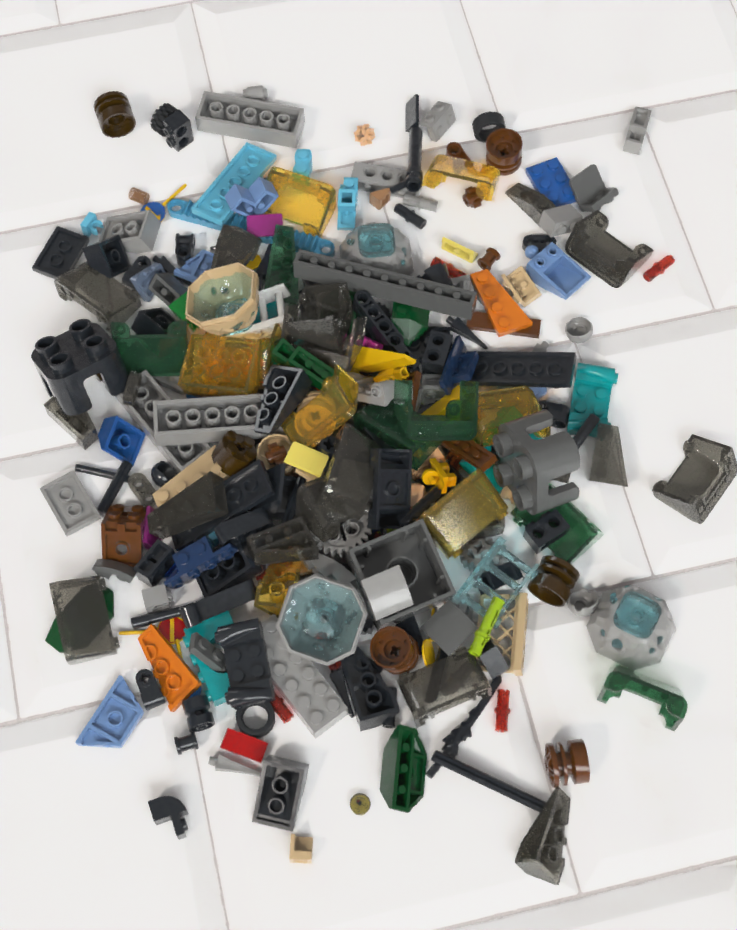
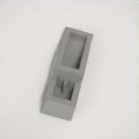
[623,106,652,155]

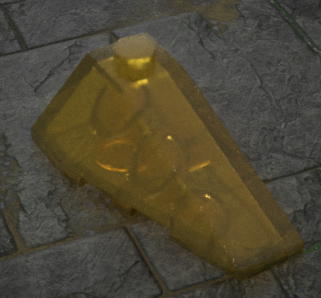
[254,537,305,620]

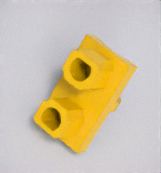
[373,366,409,383]
[421,458,457,494]

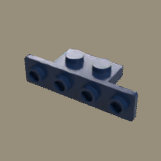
[439,335,479,395]
[163,536,239,589]

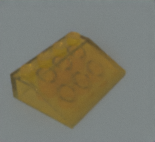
[177,333,262,397]

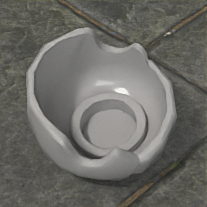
[565,316,593,344]
[567,588,599,617]

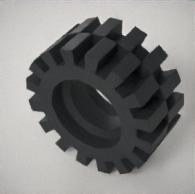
[150,103,178,137]

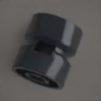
[182,695,215,732]

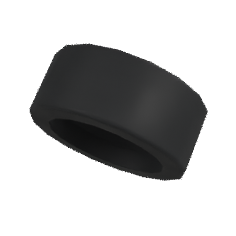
[472,112,506,143]
[236,702,275,738]

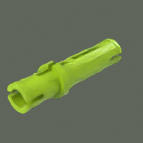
[468,597,505,657]

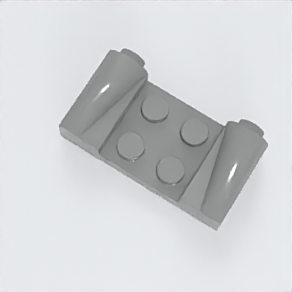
[341,372,413,407]

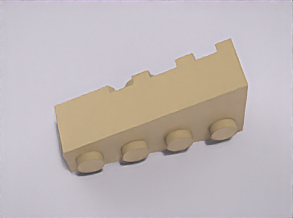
[152,445,231,518]

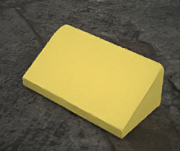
[441,236,478,263]
[284,441,329,477]

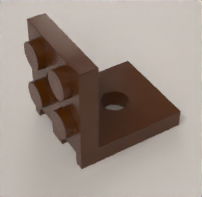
[101,504,147,568]

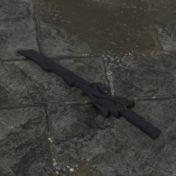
[425,675,502,779]

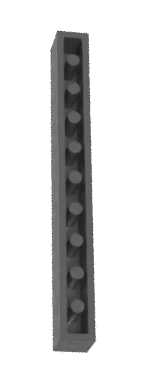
[293,249,477,320]

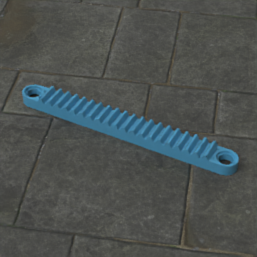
[167,199,335,257]

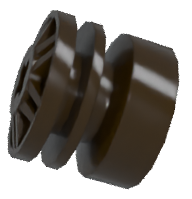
[93,91,136,138]
[527,555,580,607]

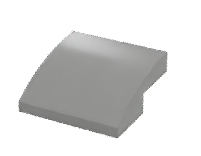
[360,565,414,621]

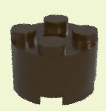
[212,430,257,476]

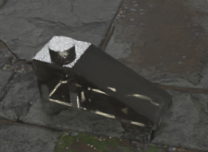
[505,182,556,227]

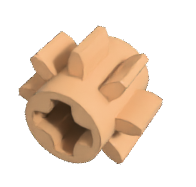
[354,124,376,146]

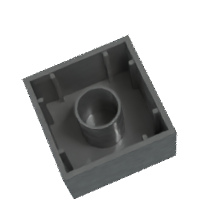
[345,519,456,632]

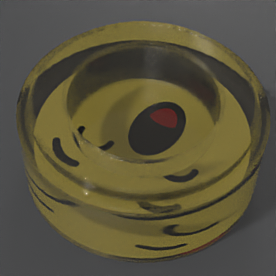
[350,793,371,816]

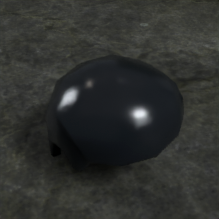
[151,461,177,488]

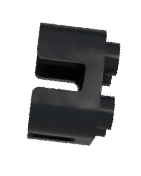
[31,319,131,416]

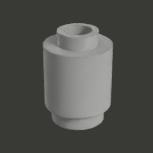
[243,85,268,101]

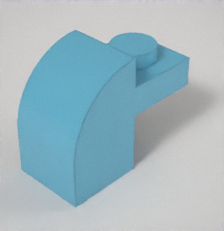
[337,189,357,231]

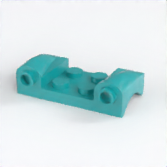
[566,363,618,442]

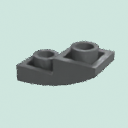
[91,559,135,584]

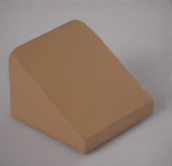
[369,188,391,210]

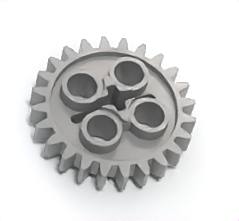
[309,496,373,558]

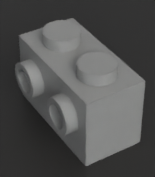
[538,204,583,237]

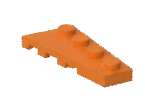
[470,269,533,338]
[137,624,202,712]

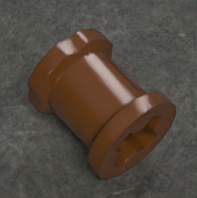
[478,247,501,271]

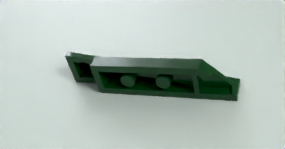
[271,338,350,406]

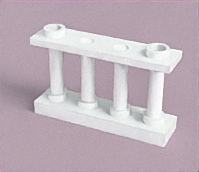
[219,283,296,348]

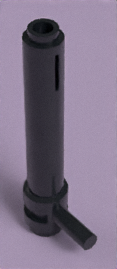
[390,126,423,194]

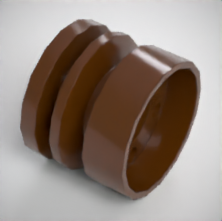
[486,128,523,176]
[370,626,420,675]
[544,739,590,787]

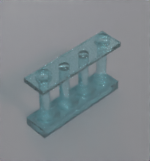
[450,536,539,629]

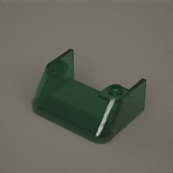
[394,379,479,441]

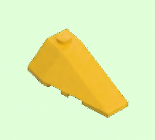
[342,344,416,374]

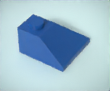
[98,415,146,466]

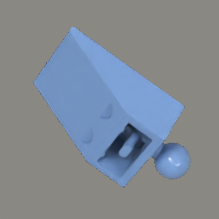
[525,242,591,300]

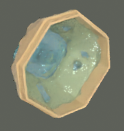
[185,262,259,336]

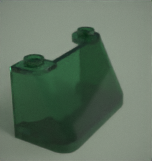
[111,321,192,377]
[353,398,445,471]
[510,482,604,565]
[597,664,688,731]

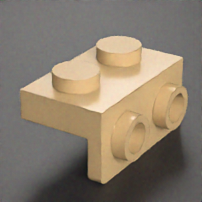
[501,265,542,308]

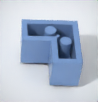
[224,177,279,216]

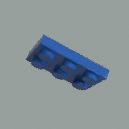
[525,157,577,210]

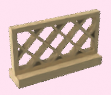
[473,592,529,676]

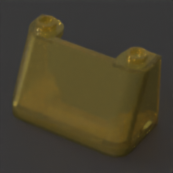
[422,154,501,203]
[264,166,336,238]
[461,386,551,447]
[419,468,509,560]

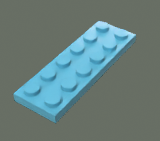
[191,142,277,226]

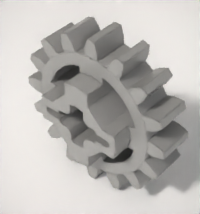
[459,537,503,572]

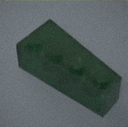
[264,224,300,305]

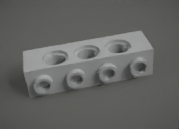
[351,161,423,198]

